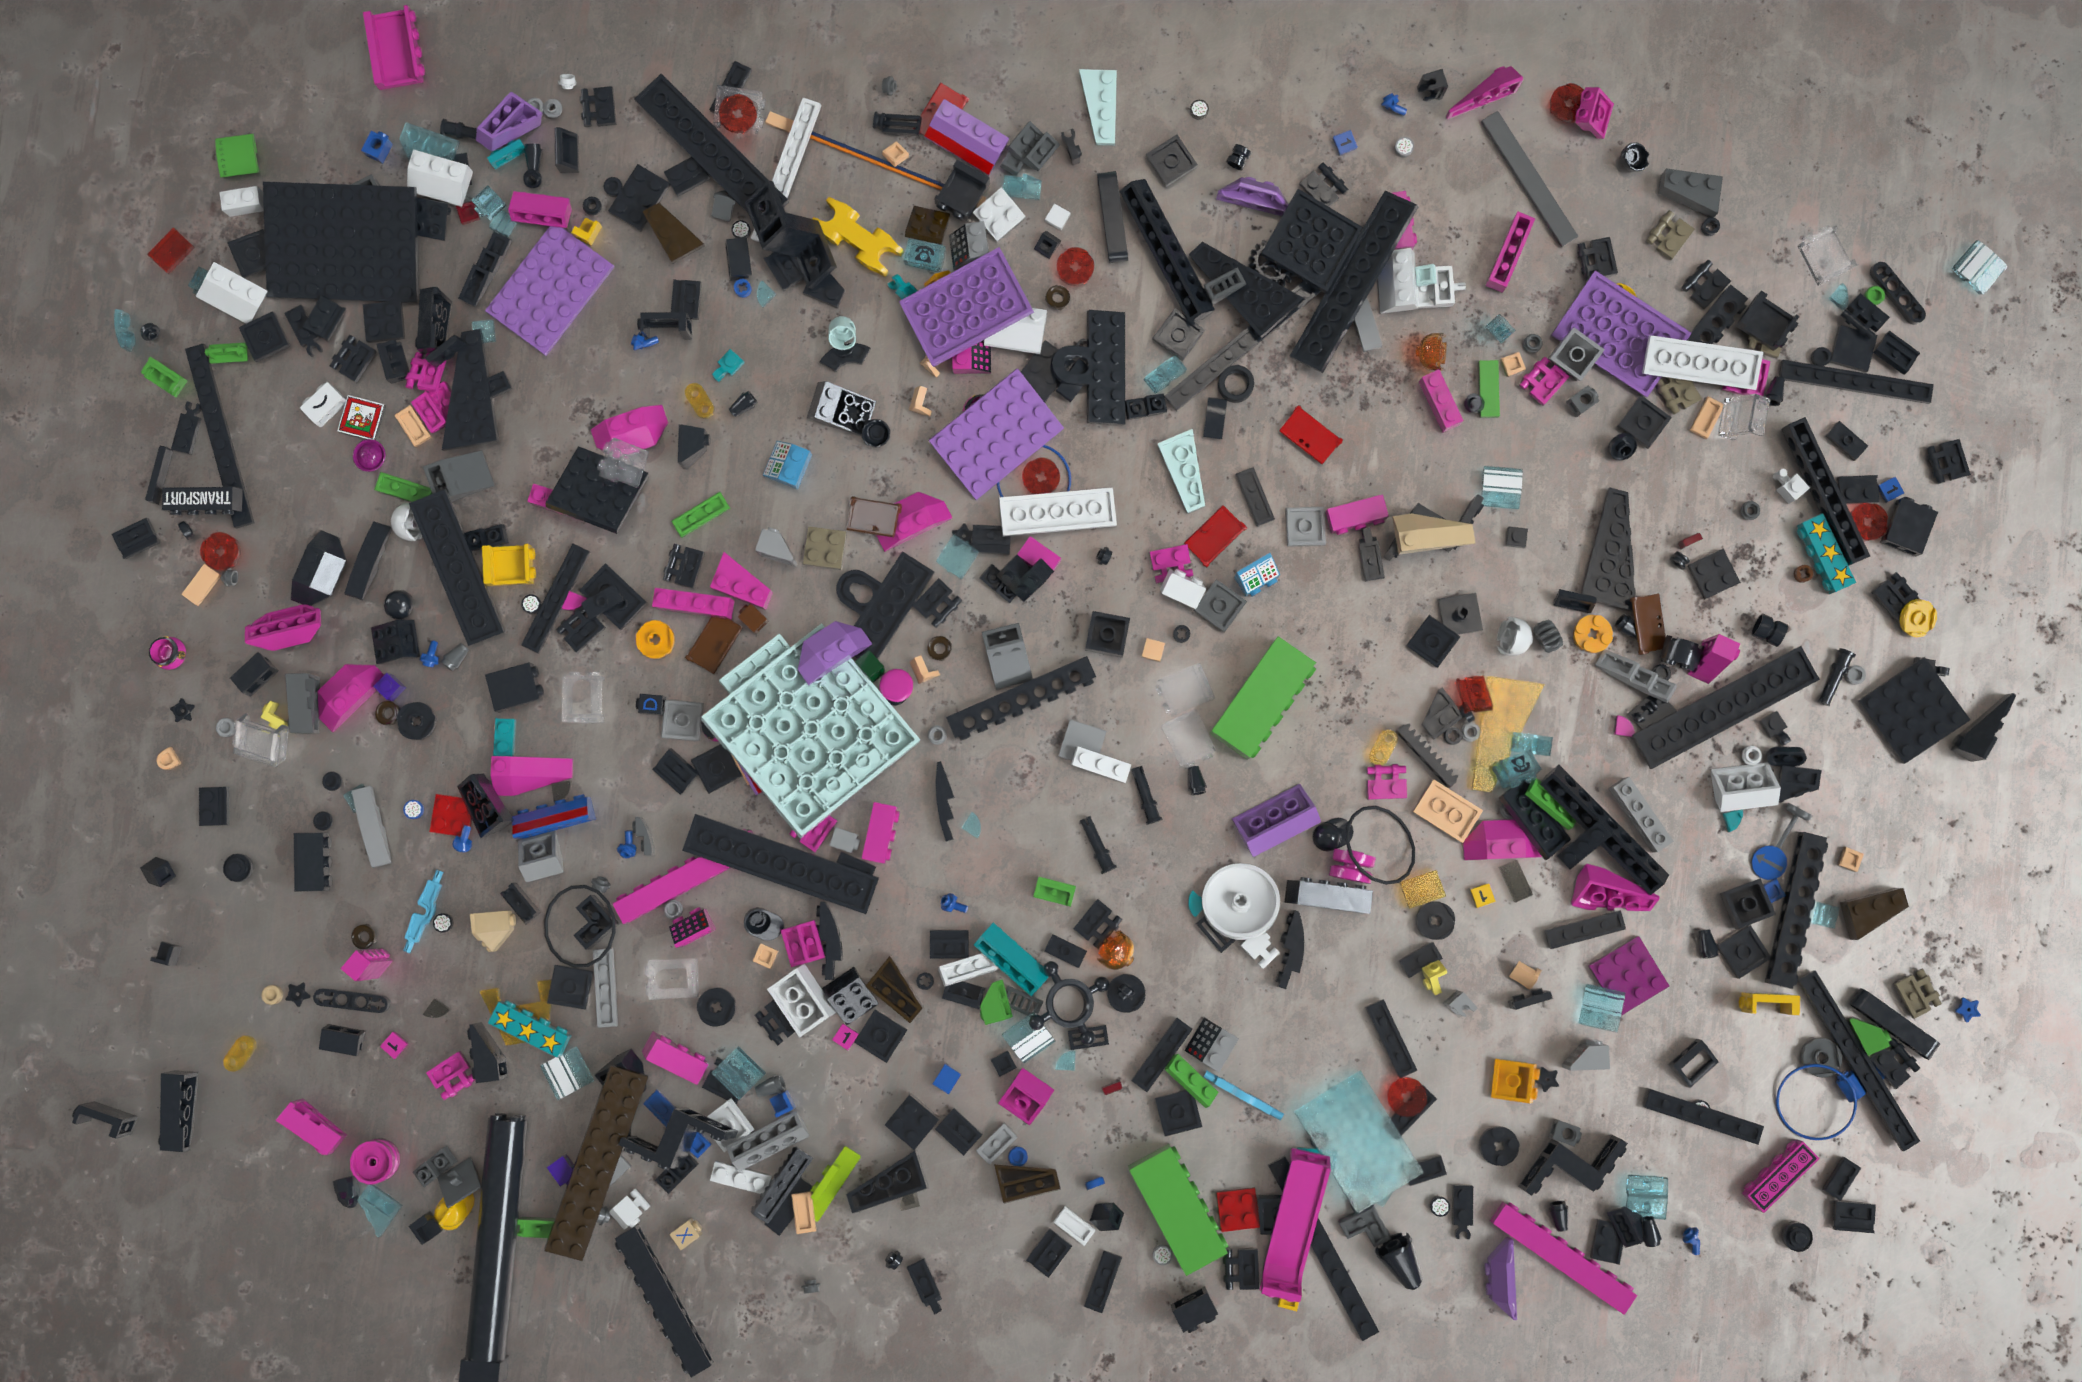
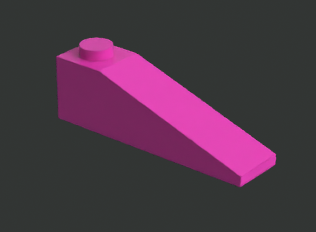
[1446,66,1524,119]
[1571,863,1660,911]

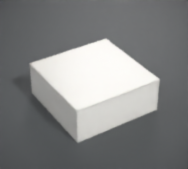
[1045,204,1071,230]

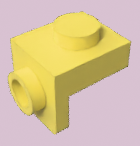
[261,701,288,731]
[1422,960,1447,995]

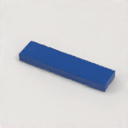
[643,1089,712,1159]

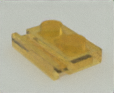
[1400,870,1446,909]

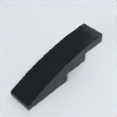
[458,231,512,307]
[344,521,392,601]
[936,761,955,842]

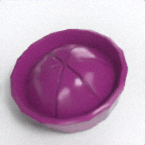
[352,439,386,472]

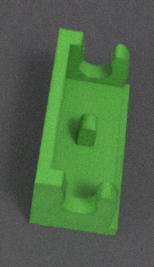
[141,357,188,398]
[1034,877,1076,907]
[517,1217,555,1238]

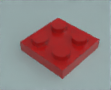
[429,794,472,838]
[1216,1187,1260,1232]

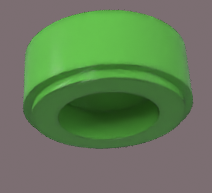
[1864,286,1885,306]

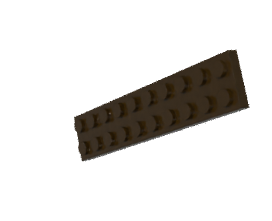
[544,1064,648,1261]

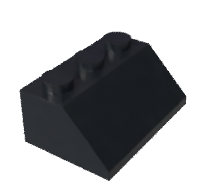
[294,833,332,892]

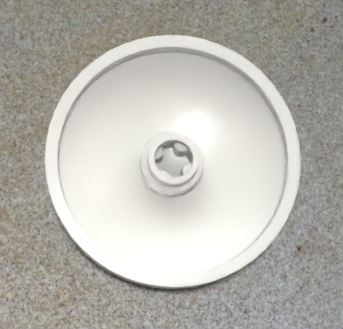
[1202,863,1280,940]

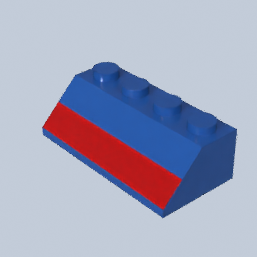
[512,794,596,839]

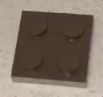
[905,206,950,245]

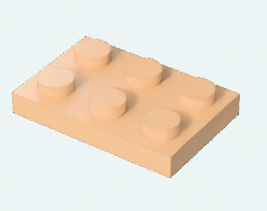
[1413,779,1483,843]

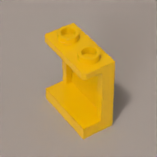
[482,543,536,586]
[1738,992,1800,1016]

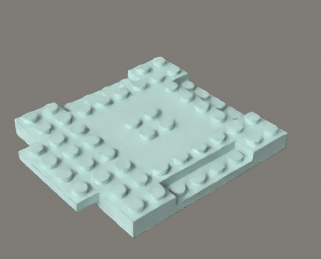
[701,623,920,839]

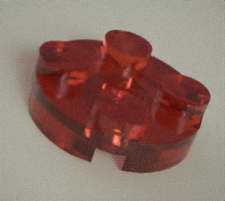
[1550,83,1584,123]
[719,94,757,134]
[1057,247,1094,286]
[1022,457,1060,495]
[1850,503,1888,542]
[200,532,241,571]
[1387,1077,1427,1117]

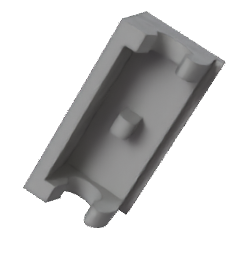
[1443,990,1478,1017]

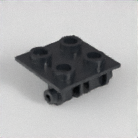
[417,197,451,241]
[1628,695,1677,730]

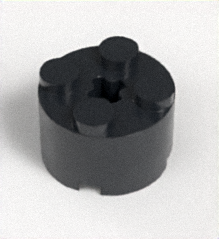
[1660,635,1705,671]

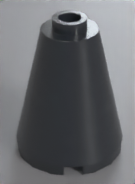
[1375,1233,1423,1290]

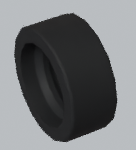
[1218,365,1255,403]

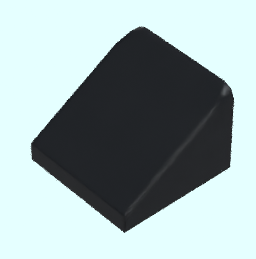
[1034,231,1061,259]

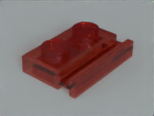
[147,227,195,274]
[1455,676,1493,714]

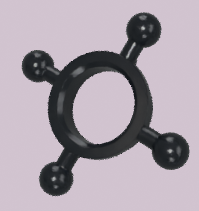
[1029,961,1109,1046]

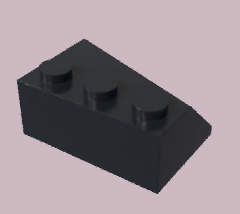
[415,287,452,354]
[457,773,514,838]

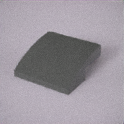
[1006,121,1060,171]

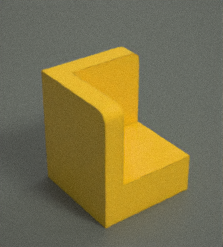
[571,218,602,246]

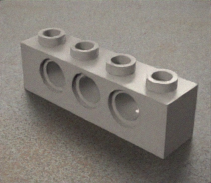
[1608,777,1674,853]
[726,1111,809,1172]

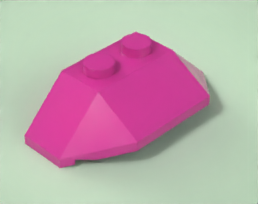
[591,405,669,458]
[876,492,953,552]
[245,605,321,651]
[318,664,384,732]
[1463,820,1542,860]

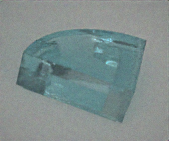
[757,281,776,308]
[1828,283,1849,310]
[962,812,981,838]
[1055,1051,1076,1071]

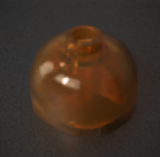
[1416,333,1447,371]
[1097,930,1134,970]

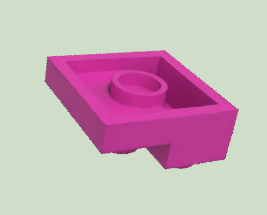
[1575,87,1614,139]

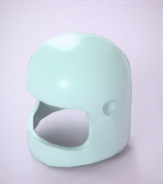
[828,316,856,350]

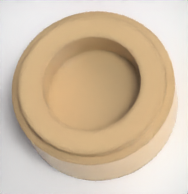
[261,985,283,1005]

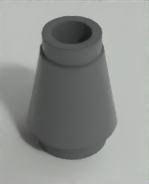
[441,643,469,672]
[755,1075,786,1097]

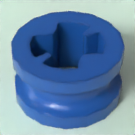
[734,279,752,298]

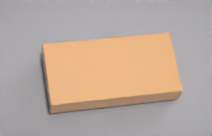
[1689,396,1725,439]
[395,405,432,447]
[181,564,221,606]
[792,1191,817,1234]

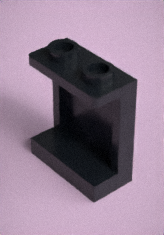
[934,160,990,222]
[1735,290,1800,351]
[1880,497,1938,557]
[485,662,544,713]
[72,1101,138,1139]

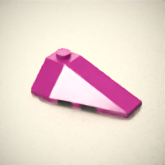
[491,756,573,796]

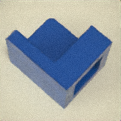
[933,1063,961,1094]
[769,1090,796,1118]

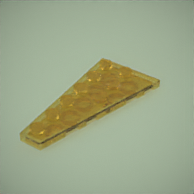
[1472,676,1545,793]

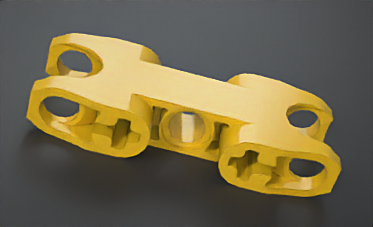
[812,197,904,277]

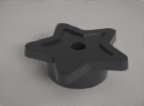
[952,523,973,547]
[170,698,195,722]
[285,982,311,1007]
[1535,1067,1559,1092]

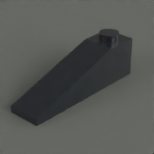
[1951,693,2016,762]

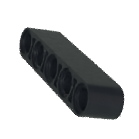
[1097,171,1128,264]
[1850,988,1941,1060]

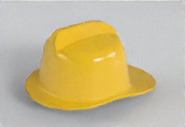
[434,1193,475,1230]

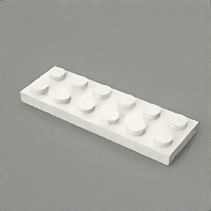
[1642,335,1763,390]
[999,488,1117,537]

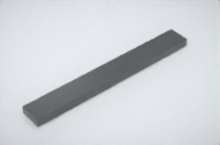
[1481,111,1578,247]

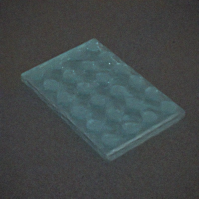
[1294,1070,1424,1214]

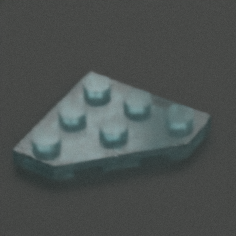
[399,122,460,161]

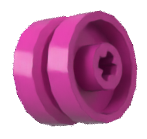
[1329,849,1376,884]
[350,1138,400,1185]

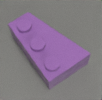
[476,92,542,151]

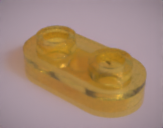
[685,383,715,419]
[1369,729,1398,765]
[223,1036,257,1072]

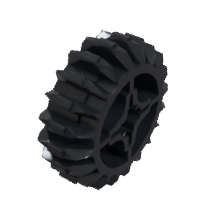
[1248,240,1295,287]

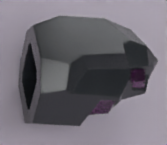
[333,1176,360,1208]

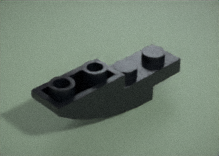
[816,902,843,980]
[1275,910,1305,989]

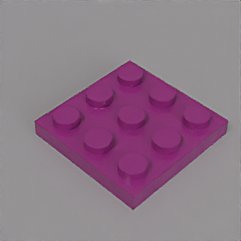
[1588,936,1670,1016]

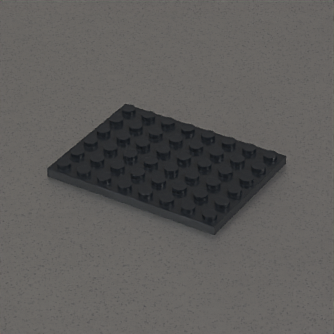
[263,182,419,302]

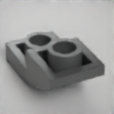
[632,817,655,856]
[413,1146,458,1187]

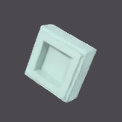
[1415,264,1437,287]

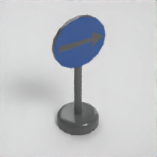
[1751,802,1813,880]

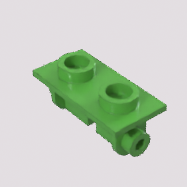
[205,342,248,364]

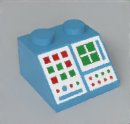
[763,441,812,490]
[1234,553,1280,597]

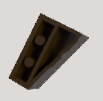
[643,203,705,264]
[1840,888,1909,940]
[865,955,924,1023]
[994,1164,1061,1204]

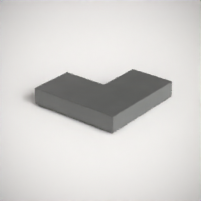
[1338,1204,1392,1247]

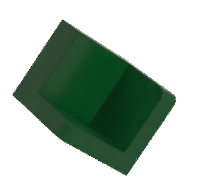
[855,651,885,683]

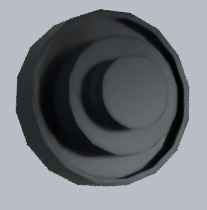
[1608,433,1637,461]
[223,854,253,882]
[1782,1222,1813,1252]

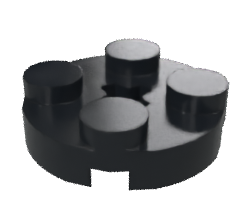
[397,702,437,740]
[1416,902,1455,940]
[1107,974,1146,1013]
[697,988,736,1027]
[1479,1126,1520,1166]

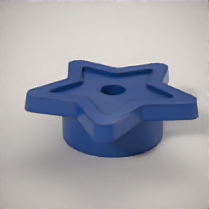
[1955,997,1981,1023]

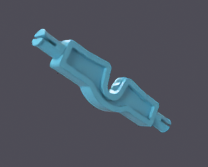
[403,869,444,953]
[1203,1070,1284,1121]

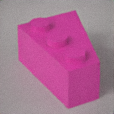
[710,552,773,610]
[1687,634,1740,684]
[642,1031,709,1085]
[275,1098,347,1155]

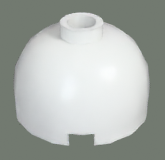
[391,503,423,541]
[1497,617,1533,656]

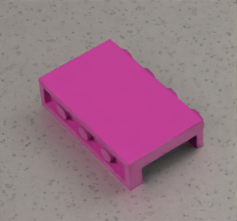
[363,5,425,90]

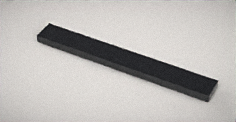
[1779,360,1934,404]

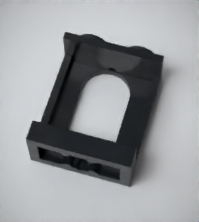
[637,312,692,340]

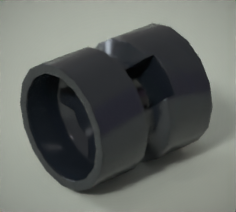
[1751,613,1788,647]

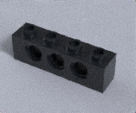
[1687,284,1749,344]

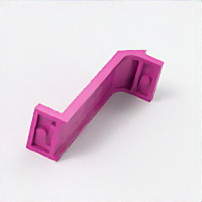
[1260,1148,1331,1302]

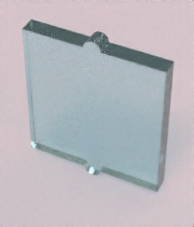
[936,534,979,579]

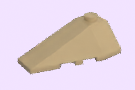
[1392,514,1475,555]
[470,911,516,952]

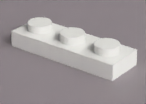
[1071,746,1131,783]
[938,953,999,987]
[710,1161,772,1194]

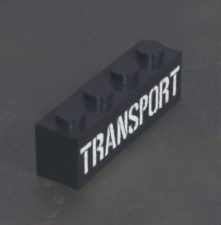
[162,487,242,516]

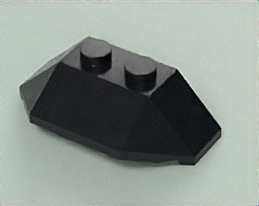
[291,530,347,606]

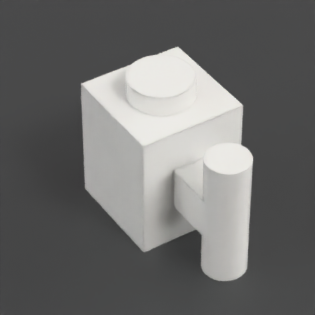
[1773,469,1810,504]
[1240,932,1280,969]
[609,1188,650,1230]

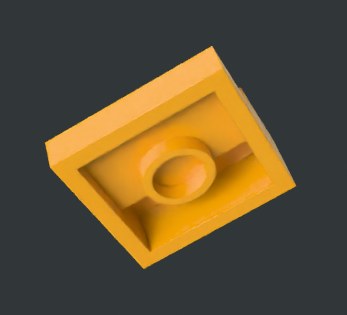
[1491,1059,1540,1104]

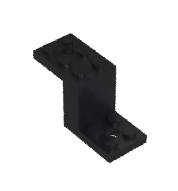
[745,180,837,289]
[1384,494,1484,561]
[618,1108,738,1170]
[1518,1135,1628,1196]

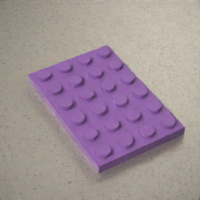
[485,226,614,356]
[899,247,1034,367]
[1551,271,1691,398]
[928,368,1064,500]

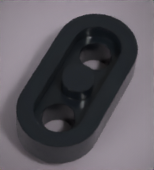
[1766,746,1807,766]

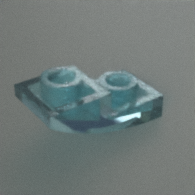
[114,309,136,352]
[1143,355,1187,394]
[1511,732,1553,756]

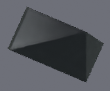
[1607,1206,1643,1248]

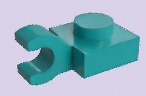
[887,274,918,300]
[712,349,745,382]

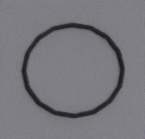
[1345,805,1415,885]
[544,885,616,968]

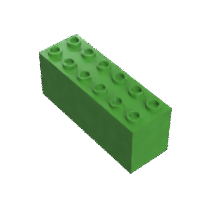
[1209,636,1317,760]
[1128,1143,1229,1276]

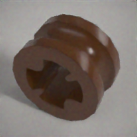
[1793,565,1813,583]

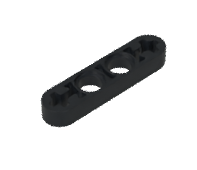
[1870,262,1926,325]
[313,988,390,1013]

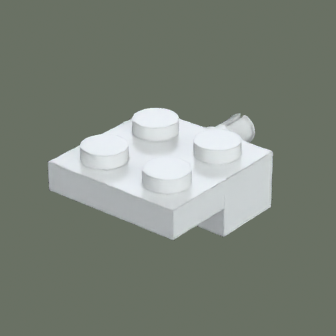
[1417,266,1466,309]

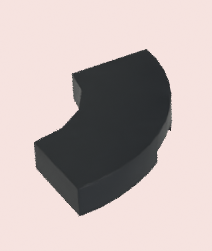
[819,343,871,372]

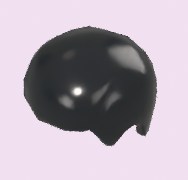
[1620,142,1650,172]
[861,419,890,448]
[384,590,414,620]

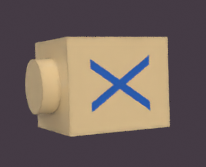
[669,1218,703,1250]

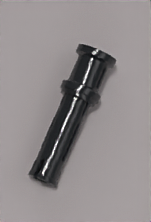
[440,118,477,140]
[1818,648,1856,706]
[1131,766,1163,825]
[1080,816,1117,874]

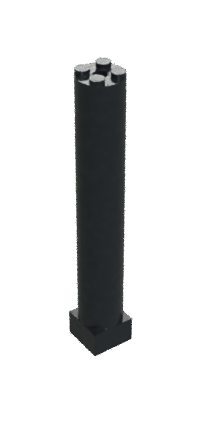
[459,1113,528,1382]

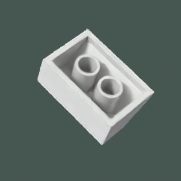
[407,149,473,207]
[1378,248,1418,314]
[196,262,267,324]
[984,308,1047,354]
[1711,762,1781,812]
[767,964,836,1038]

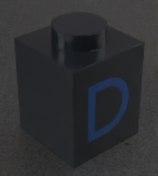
[636,694,666,716]

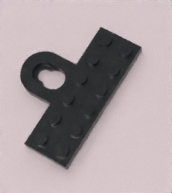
[1051,310,1125,425]
[836,551,935,659]

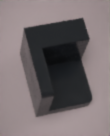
[140,857,176,887]
[150,941,182,966]
[1090,1202,1124,1231]
[408,1211,443,1245]

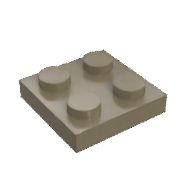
[803,526,847,570]

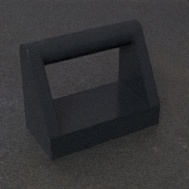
[555,127,579,173]
[1668,1039,1719,1088]

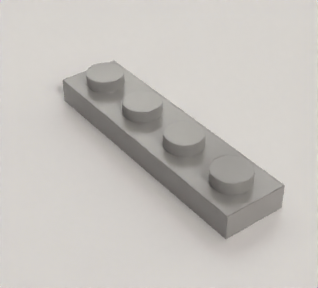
[593,948,618,1028]

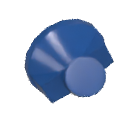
[1381,93,1407,116]
[631,332,659,350]
[419,641,439,667]
[452,825,472,852]
[617,830,637,858]
[941,893,968,913]
[1683,1227,1701,1255]

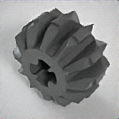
[1534,619,1563,653]

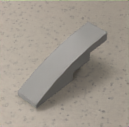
[1353,298,1382,352]
[1595,649,1677,703]
[352,786,392,868]

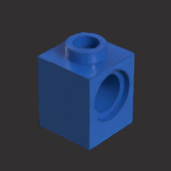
[361,131,393,164]

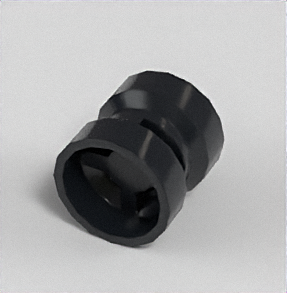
[1226,144,1252,171]

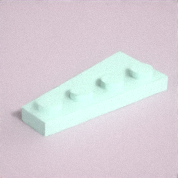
[1079,69,1117,146]
[1157,429,1205,514]

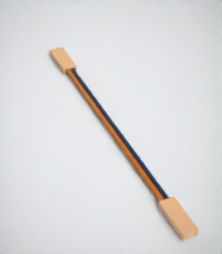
[765,111,986,208]

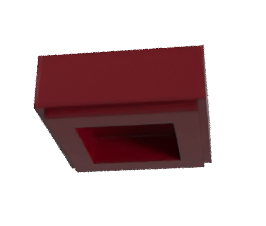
[456,200,481,225]
[1678,533,1703,549]
[1102,1080,1123,1095]

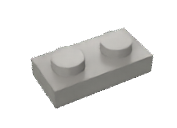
[976,1123,1018,1165]

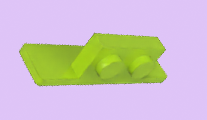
[810,1146,861,1222]

